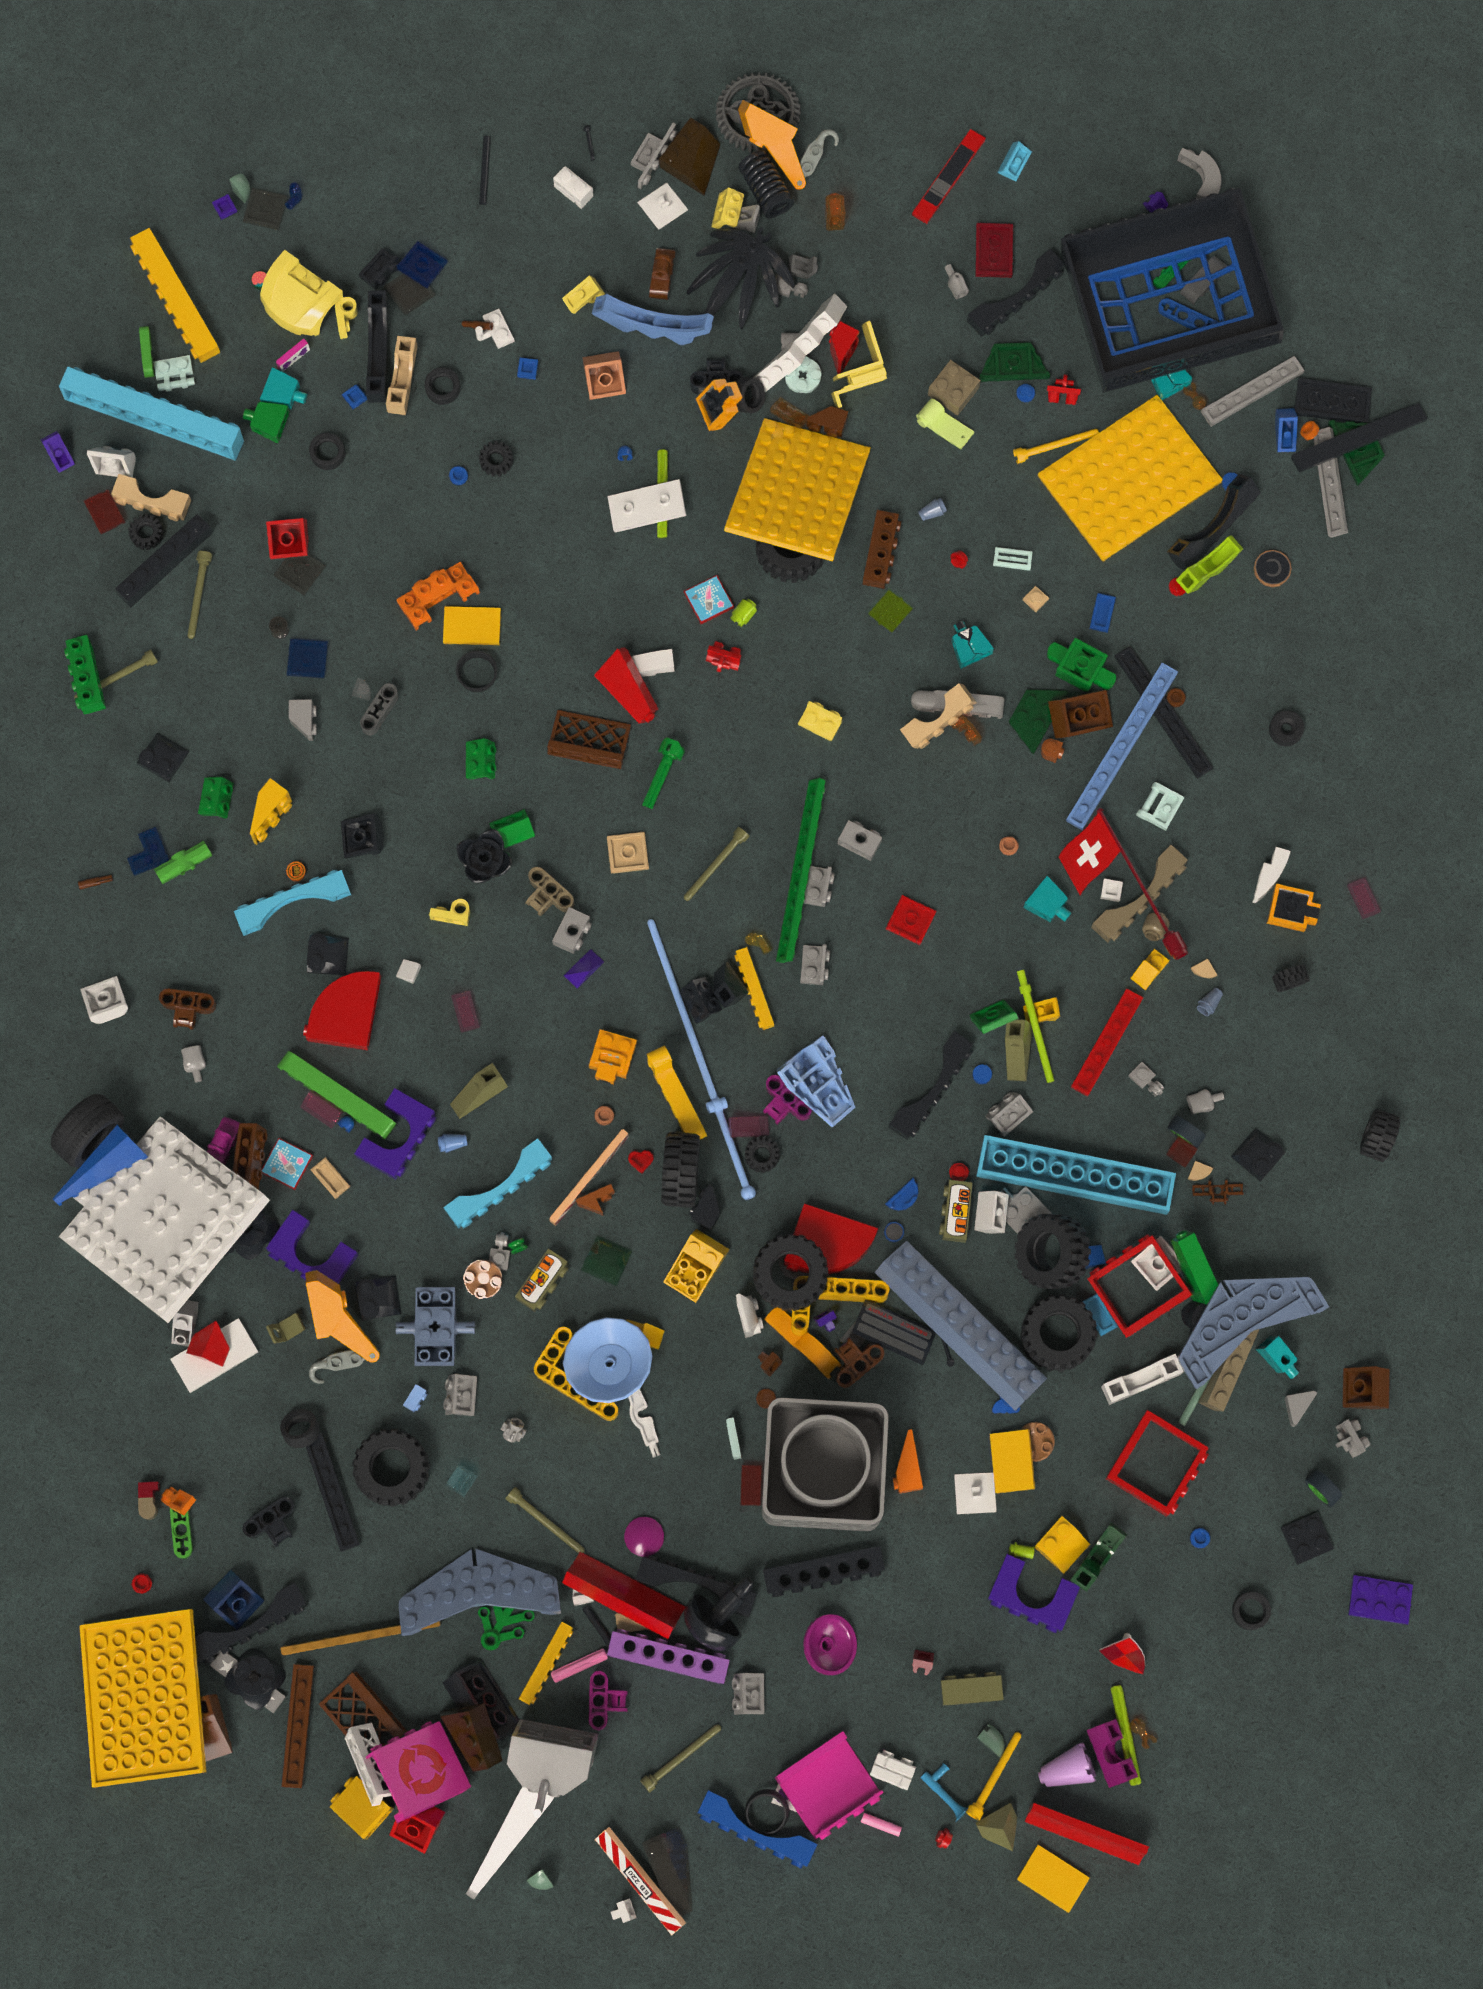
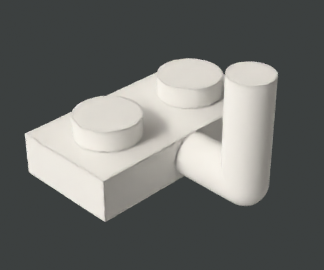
[475,309,515,349]

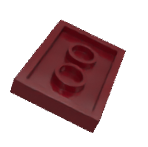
[975,223,1013,278]

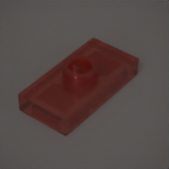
[740,1465,761,1506]

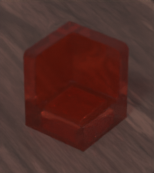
[1166,1136,1198,1167]

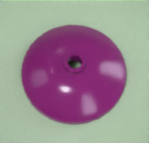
[804,1614,857,1675]

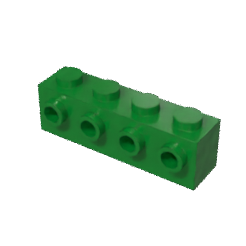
[64,635,106,715]

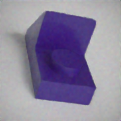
[41,431,75,473]

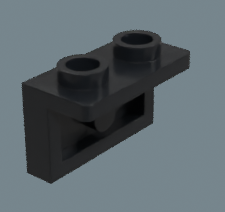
[359,248,399,290]
[680,977,722,1024]

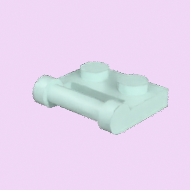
[1136,782,1184,831]

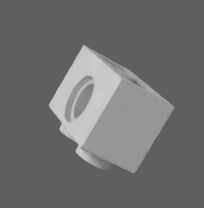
[837,820,882,861]
[552,907,592,954]

